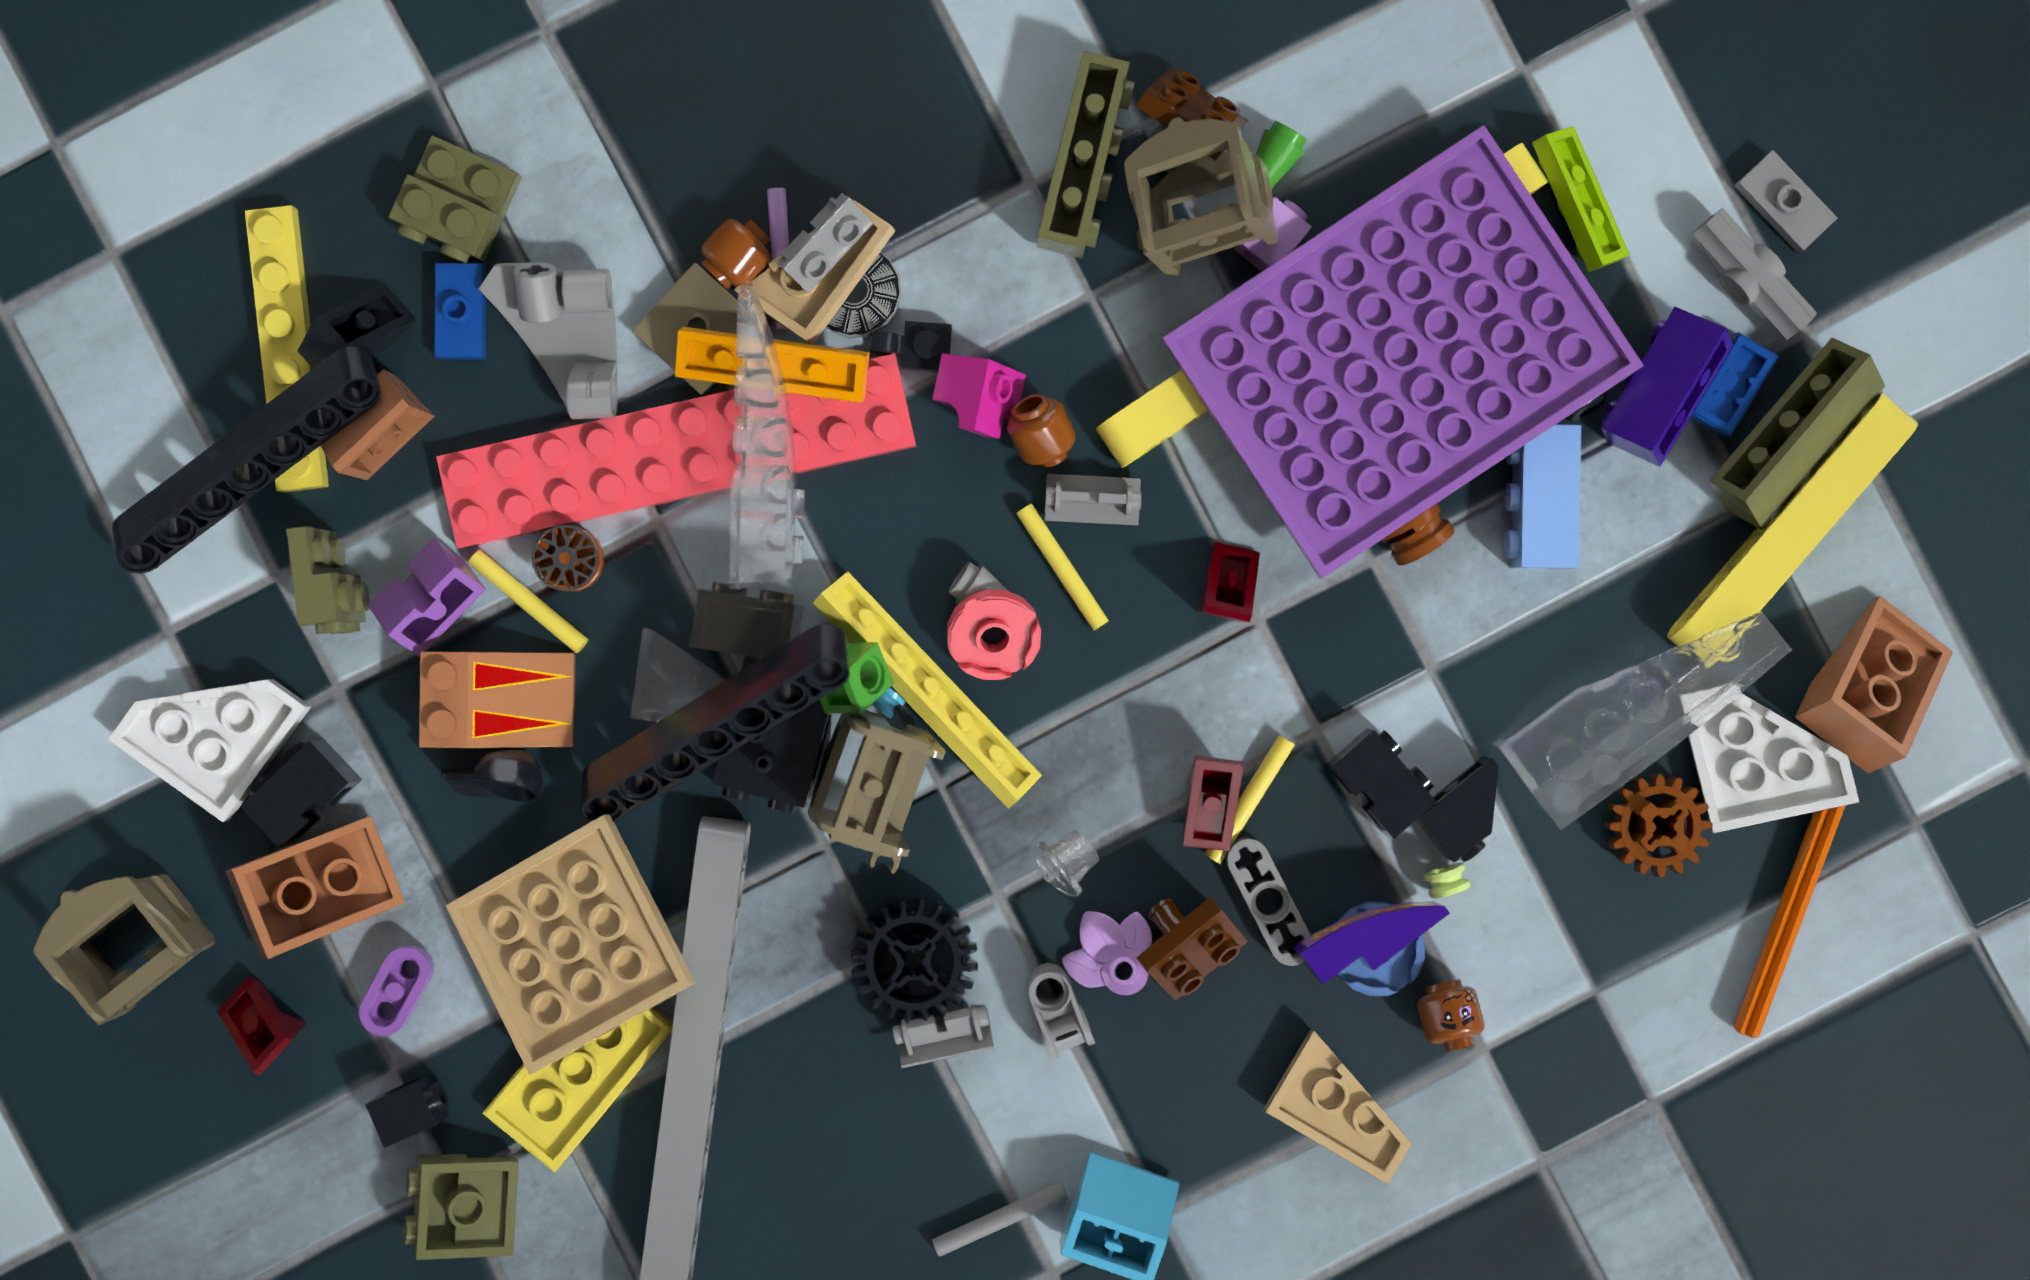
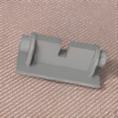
[776,193,873,294]
[1044,474,1141,526]
[893,1004,994,1068]

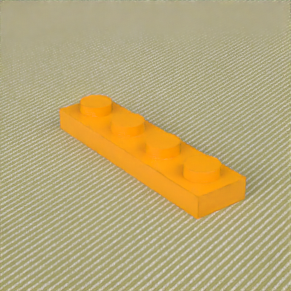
[675,327,870,403]

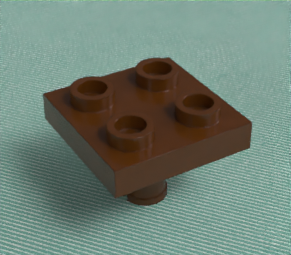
[1137,67,1248,169]
[1136,897,1248,1001]

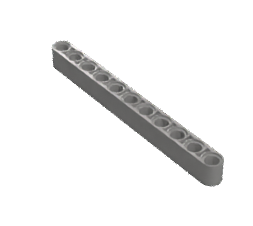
[640,816,751,1280]

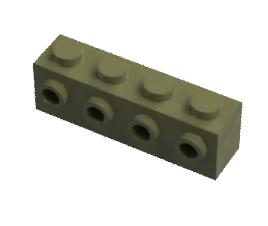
[1037,51,1135,259]
[1709,338,1885,530]

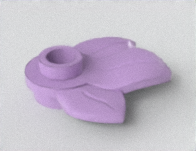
[1062,911,1152,996]

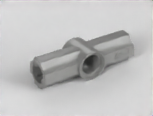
[1688,208,1817,342]

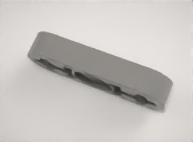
[1225,837,1311,966]

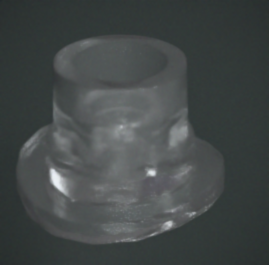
[1034,831,1099,897]

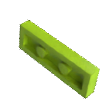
[1532,126,1630,273]

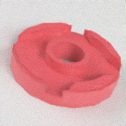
[947,590,1041,680]

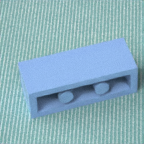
[1504,425,1581,570]

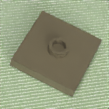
[632,262,766,396]

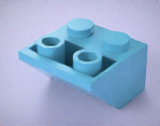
[1060,1151,1180,1280]

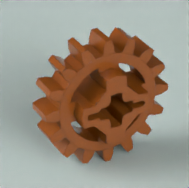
[1604,773,1713,877]

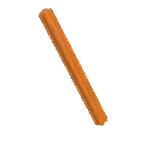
[1734,778,1855,1038]

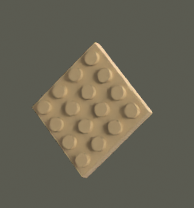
[445,815,696,1075]

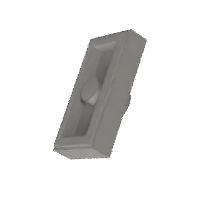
[1734,150,1837,253]

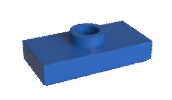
[435,263,486,360]
[1690,332,1779,439]

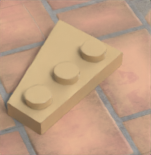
[734,200,895,344]
[1264,1028,1412,1184]

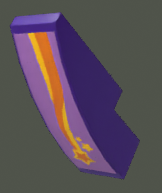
[1293,901,1450,984]

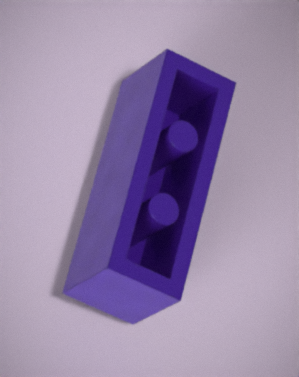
[1601,307,1733,467]

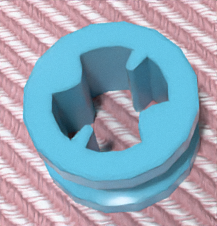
[872,686,906,719]

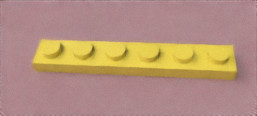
[245,205,329,492]
[813,572,1042,809]

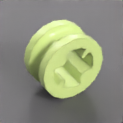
[1423,862,1471,899]

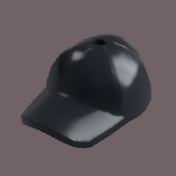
[441,748,544,802]

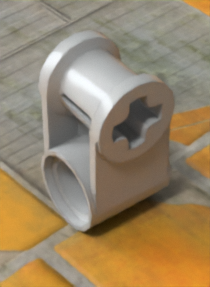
[1027,963,1095,1060]

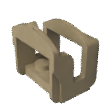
[1124,118,1278,276]
[808,710,945,874]
[34,874,216,1025]

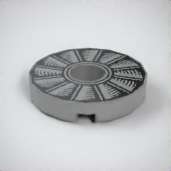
[826,252,901,338]

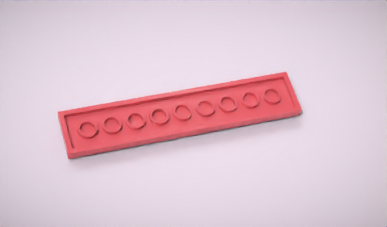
[436,353,917,549]

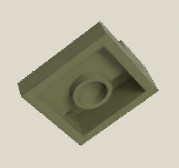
[388,136,522,263]
[287,526,370,634]
[403,1154,519,1260]

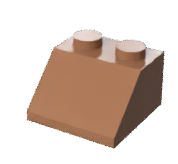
[321,370,435,480]

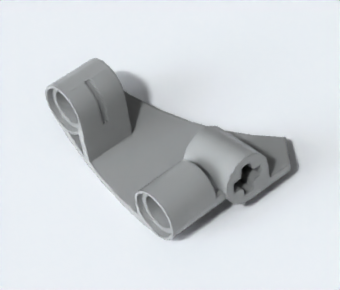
[479,262,617,420]

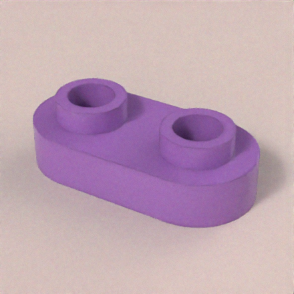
[359,945,434,1036]

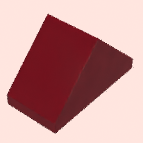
[1197,542,1260,623]

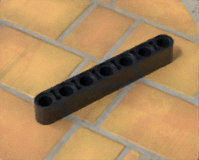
[112,346,381,574]
[581,624,850,822]

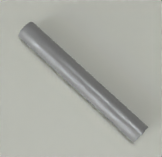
[932,1181,1068,1257]

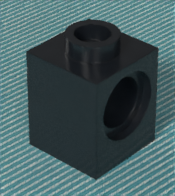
[365,1073,449,1148]

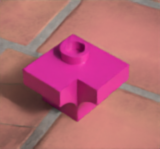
[932,353,1026,439]

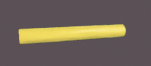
[1016,503,1109,631]
[468,549,589,654]
[1205,735,1295,864]

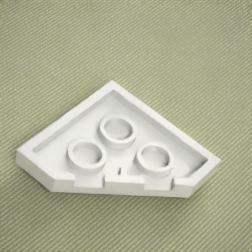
[108,679,312,822]
[1678,684,1859,833]

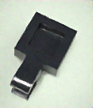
[870,321,952,373]

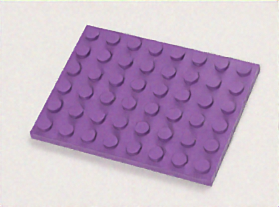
[1161,125,1644,579]

